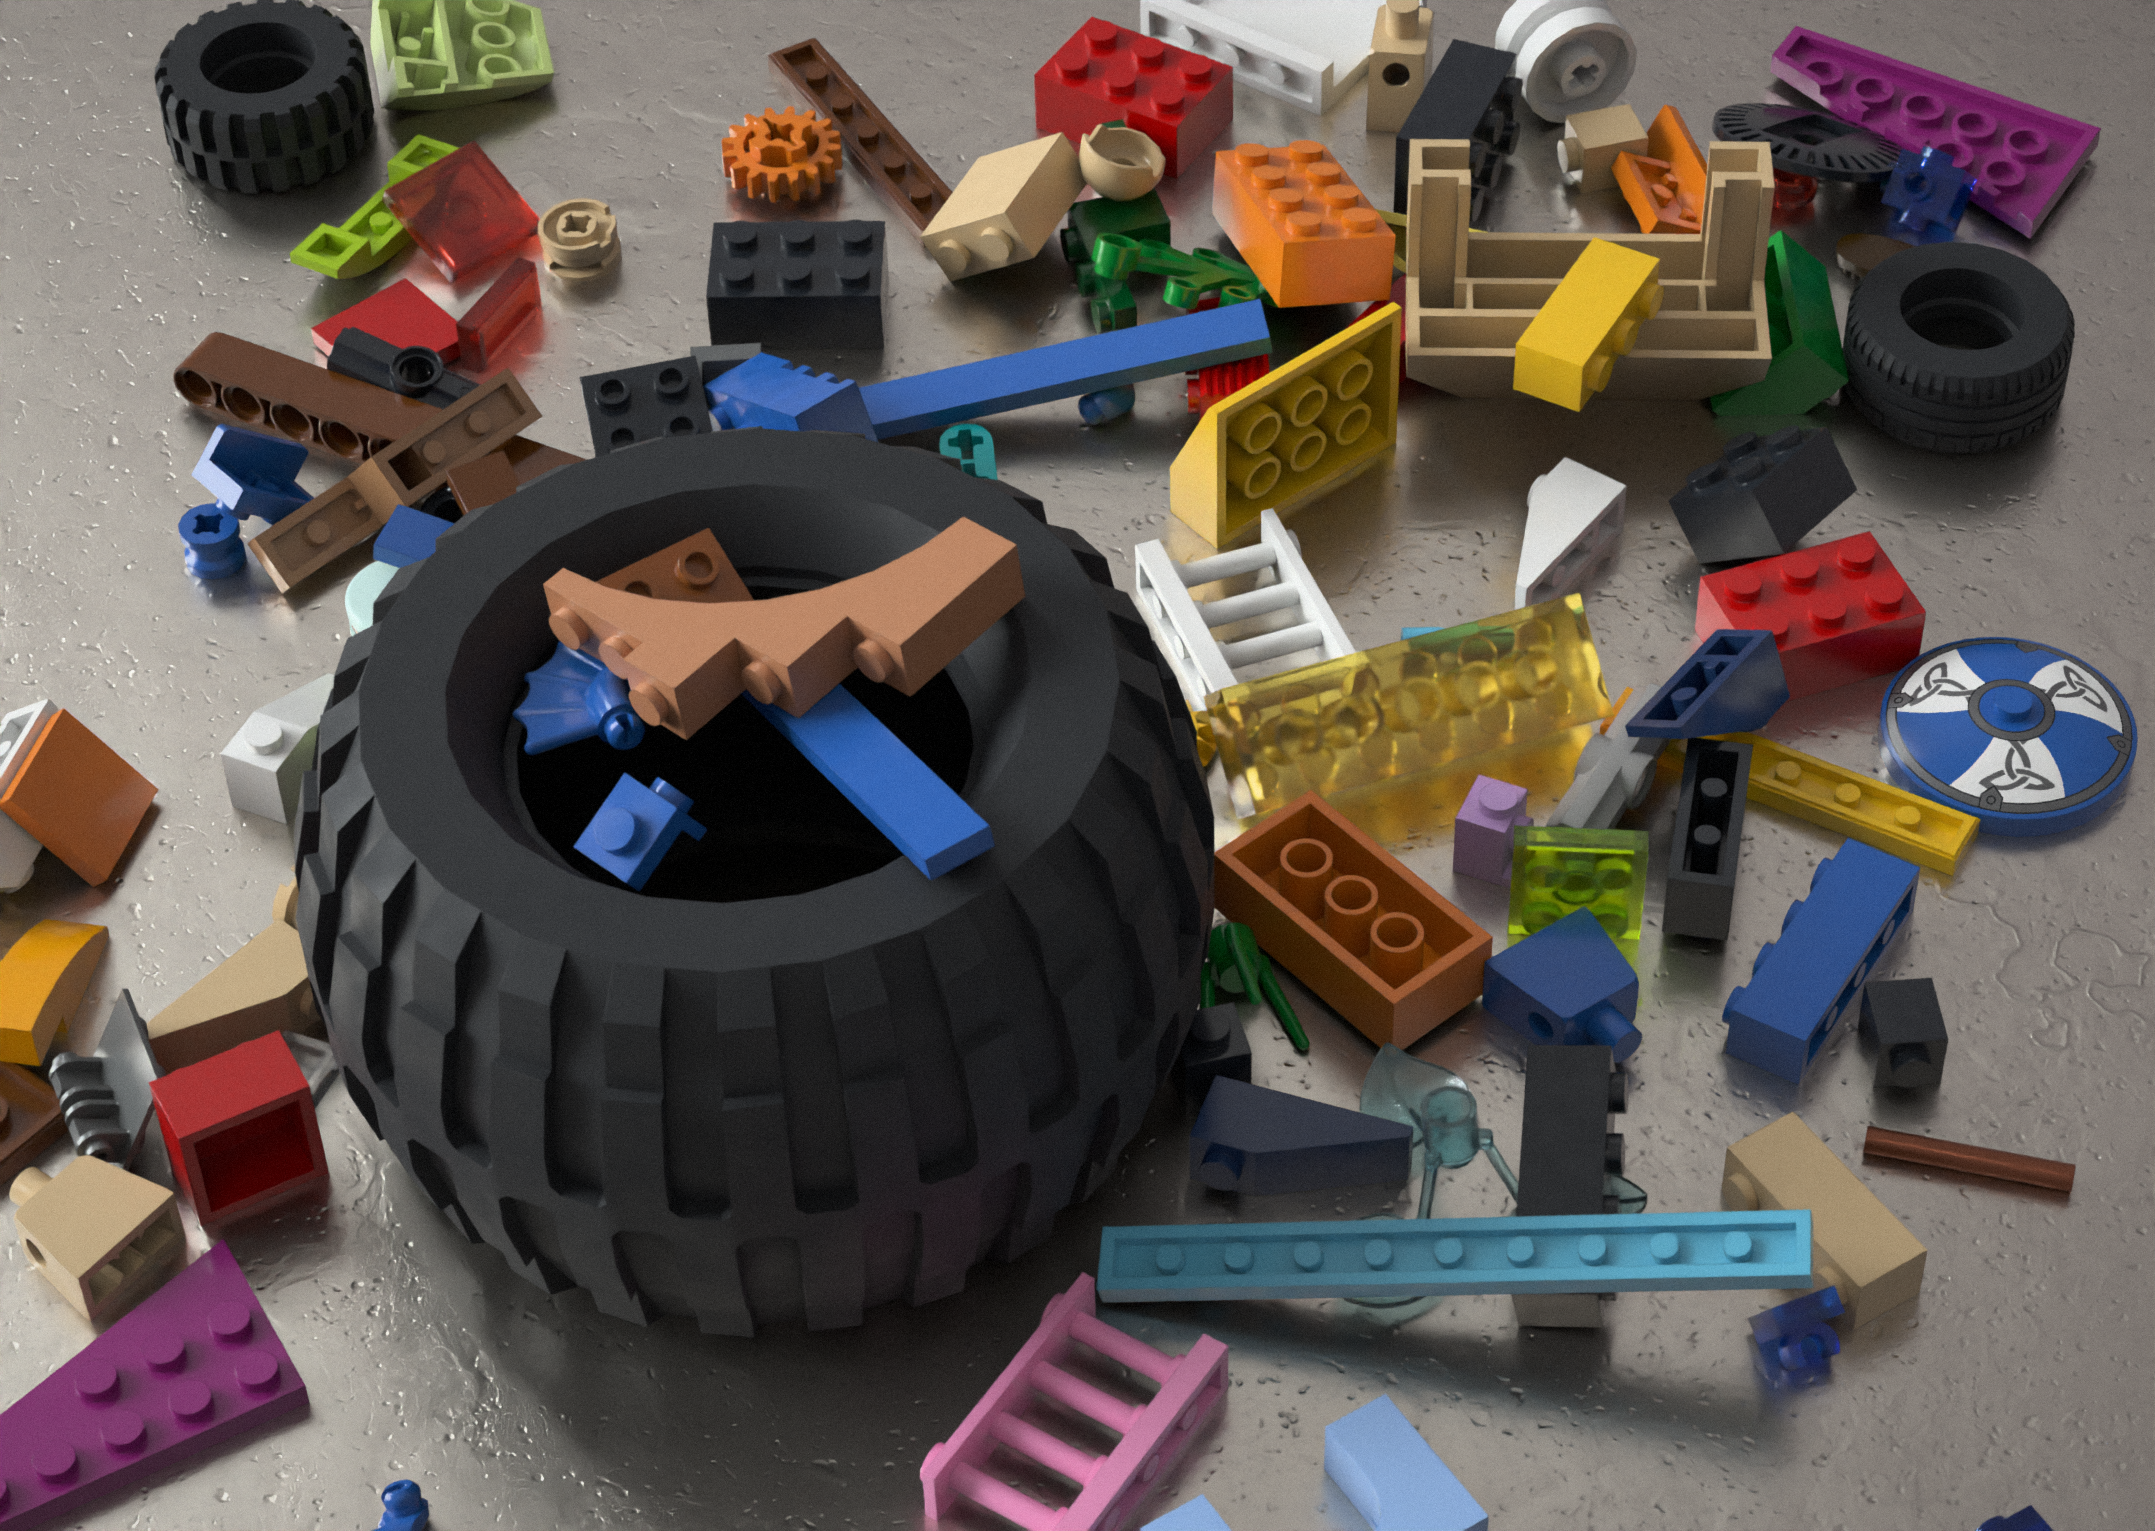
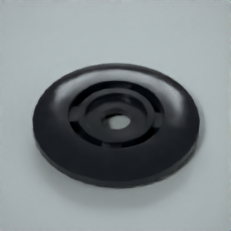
[1712,103,1907,183]

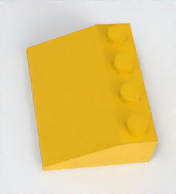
[1170,301,1402,549]

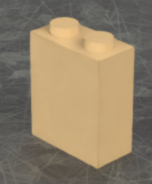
[920,132,1087,282]

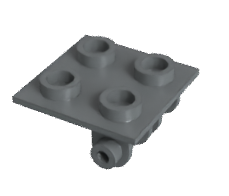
[49,989,166,1171]

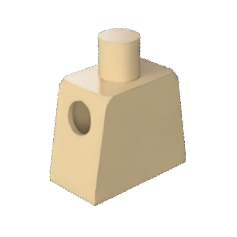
[1366,0,1434,133]
[10,1155,185,1321]

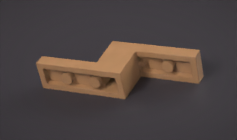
[247,367,542,594]

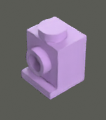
[1452,774,1537,890]

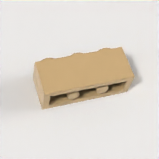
[1721,1111,1928,1331]

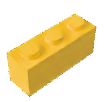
[1513,237,1664,412]

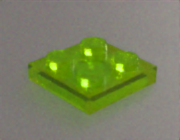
[1507,825,1649,940]

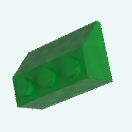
[1710,230,1849,416]

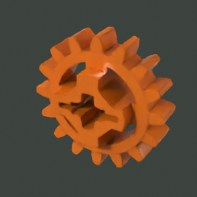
[721,106,843,203]

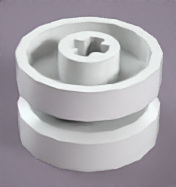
[1495,0,1637,123]

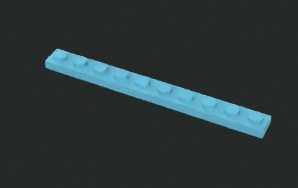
[1096,1209,1814,1303]

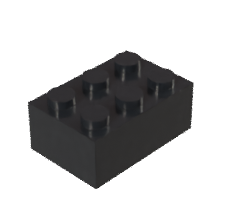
[1393,39,1523,222]
[706,220,889,350]

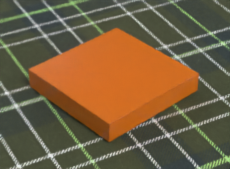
[0,708,159,887]

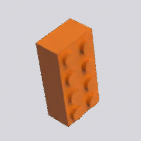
[1212,140,1396,308]
[1214,790,1493,1057]

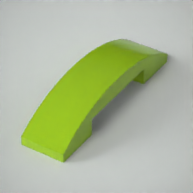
[290,134,466,279]

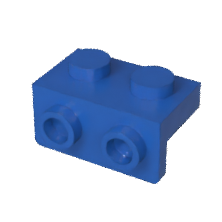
[192,424,314,525]

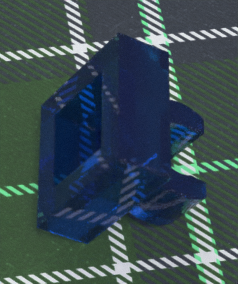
[1748,1285,1845,1372]

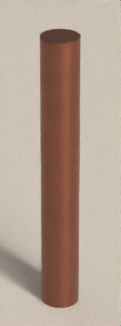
[1863,1126,2076,1192]

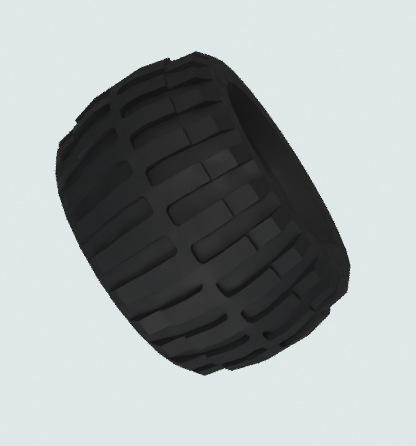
[294,426,1214,1338]

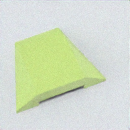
[370,0,554,110]

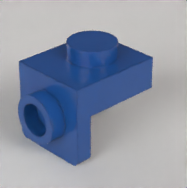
[574,773,707,892]

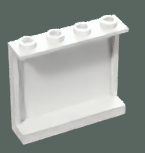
[1140,0,1427,116]

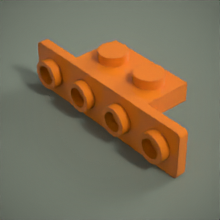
[1611,104,1707,234]

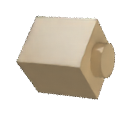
[1557,104,1648,193]

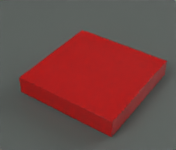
[311,278,474,365]

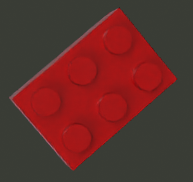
[1034,17,1233,179]
[1695,531,1926,702]

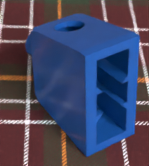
[1482,906,1642,1063]

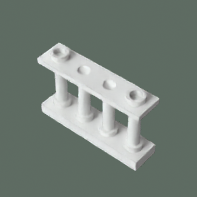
[1135,508,1372,753]

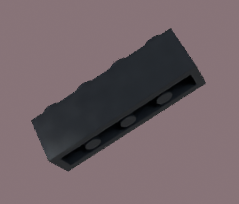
[1511,1045,1629,1327]

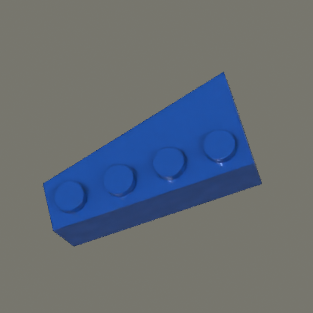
[703,352,878,442]

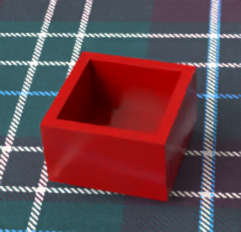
[148,1030,329,1226]

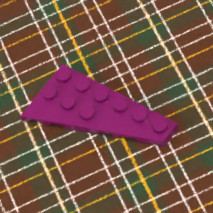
[1770,26,2101,239]
[0,1239,310,1531]

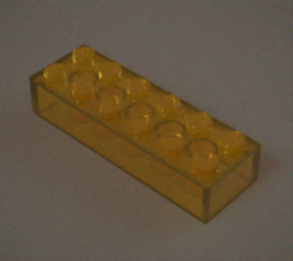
[1203,593,1614,820]

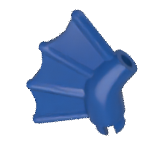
[513,641,645,755]

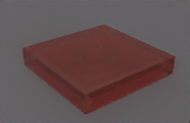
[382,140,540,283]

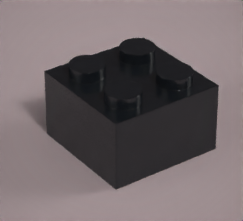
[1668,425,1857,563]

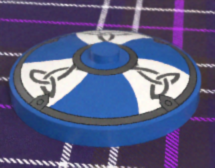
[1878,637,2138,837]

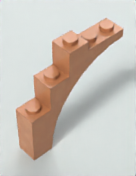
[543,517,1025,740]

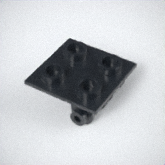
[579,355,713,457]

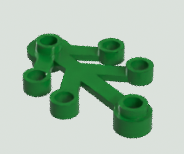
[1091,233,1278,309]

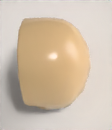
[1079,124,1166,201]

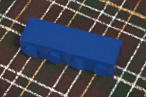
[1722,838,1920,1085]

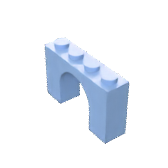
[1140,1394,1489,1531]

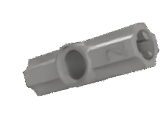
[1546,682,1671,862]

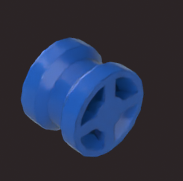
[178,503,246,580]

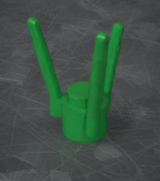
[1199,922,1310,1050]

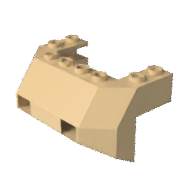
[1405,139,1775,400]

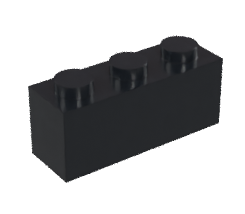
[1662,738,1753,940]

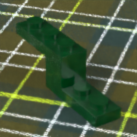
[1060,119,1171,334]

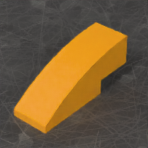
[0,919,109,1066]

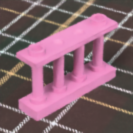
[920,1272,1228,1531]

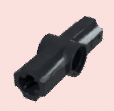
[327,326,480,409]

